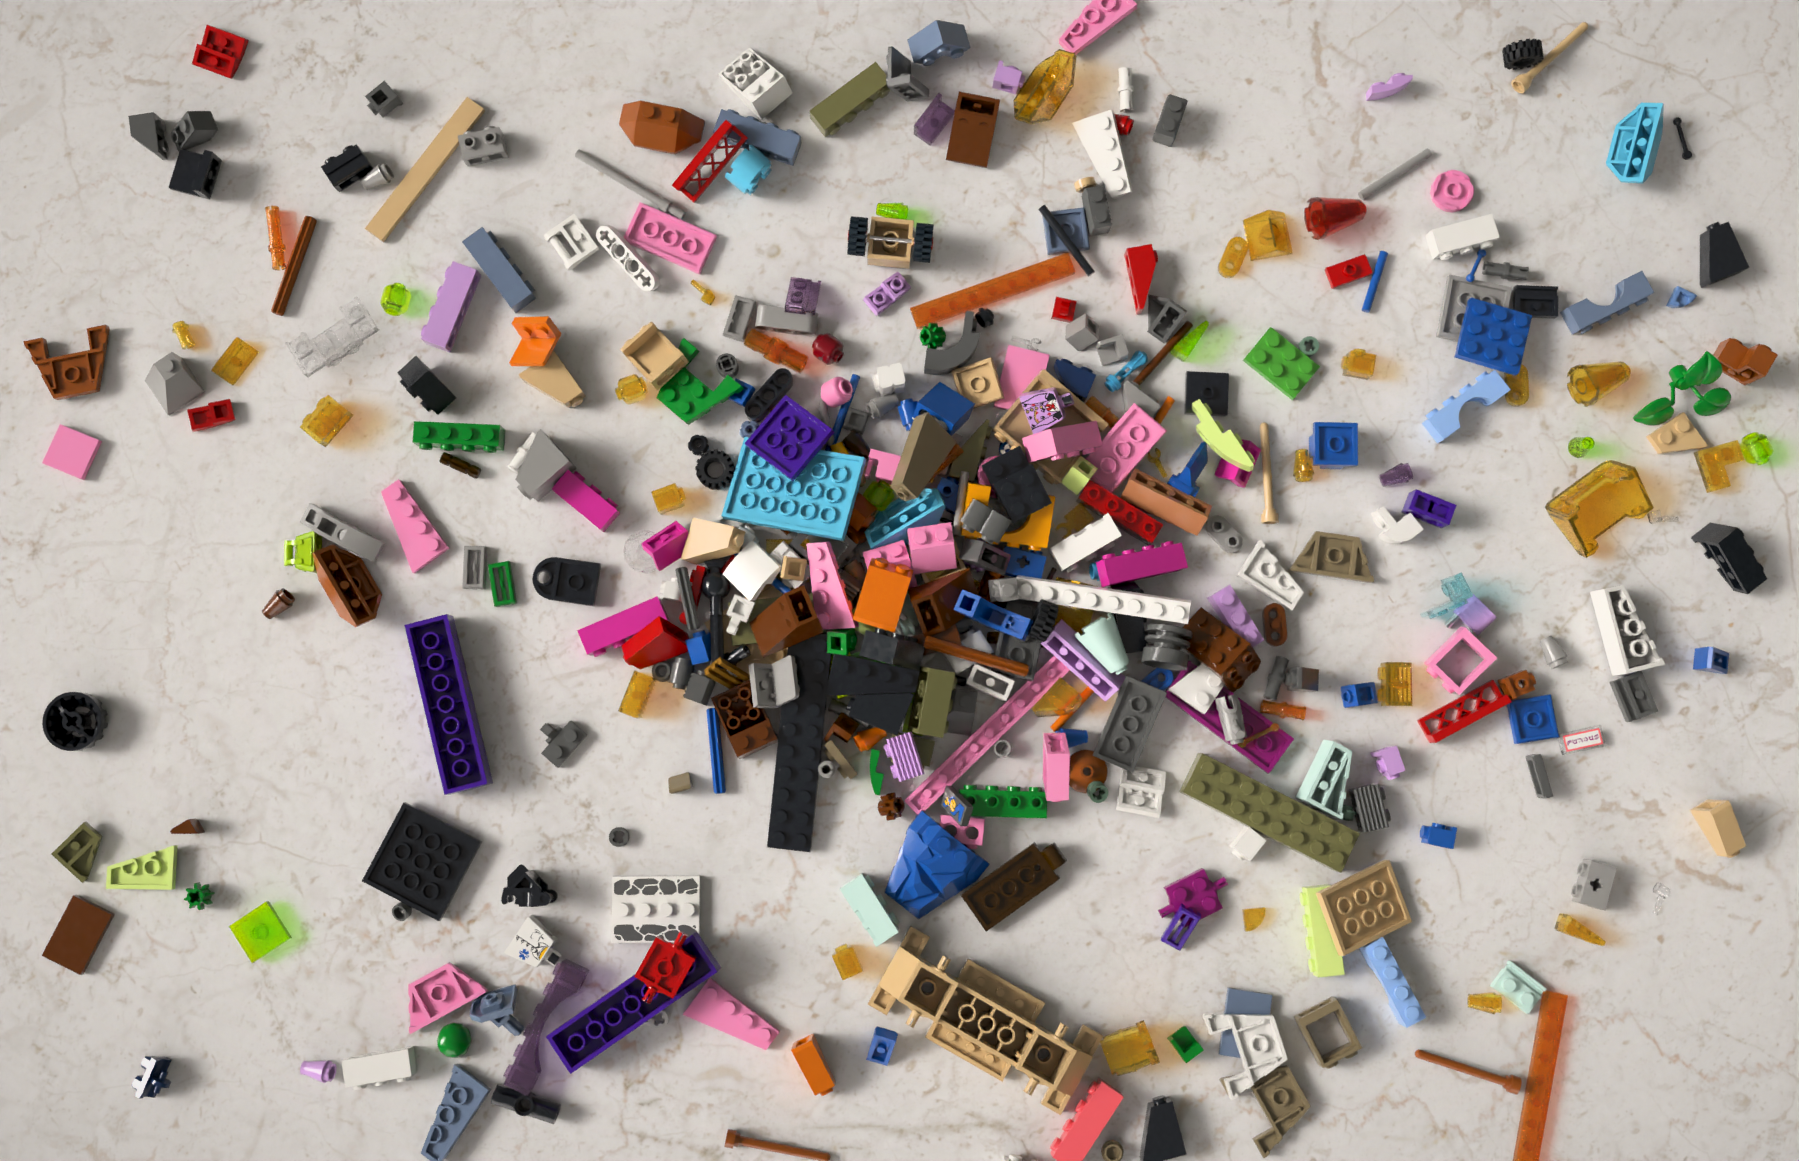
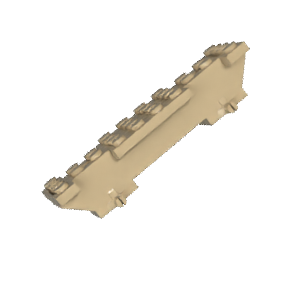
[868,926,1103,1115]

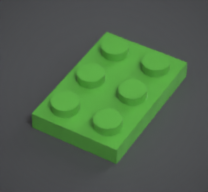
[1243,327,1320,400]

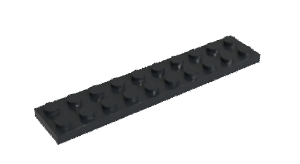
[767,634,832,852]

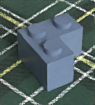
[907,20,971,66]

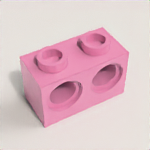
[940,814,985,849]

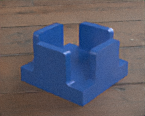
[1309,422,1358,469]

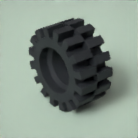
[1502,39,1544,70]
[695,449,735,490]
[1027,599,1059,642]

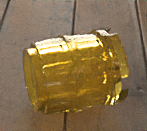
[1100,1020,1160,1076]

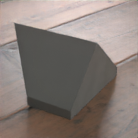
[1147,294,1187,343]

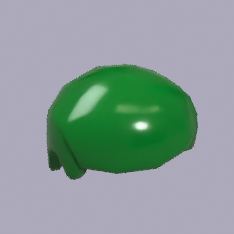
[437,1023,472,1058]

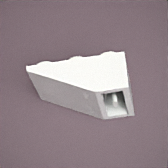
[718,48,793,120]

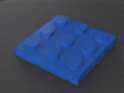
[1454,297,1532,376]

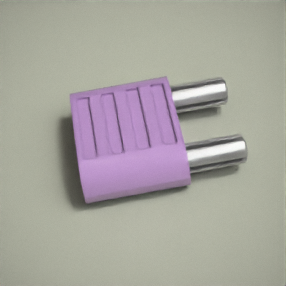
[1444,594,1497,644]

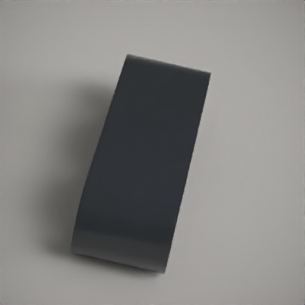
[744,368,793,422]

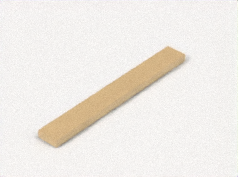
[365,97,485,242]

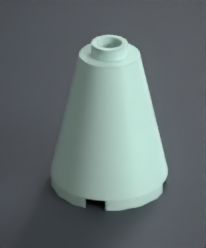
[1074,612,1129,675]

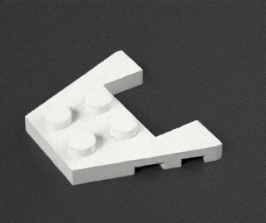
[1203,1014,1288,1100]

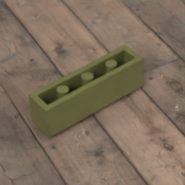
[809,62,890,137]

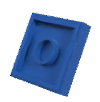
[1507,694,1559,744]

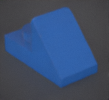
[866,1026,898,1066]

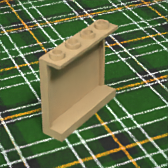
[992,369,1109,485]

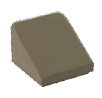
[668,772,693,794]

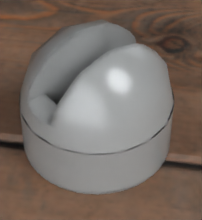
[994,740,1012,758]

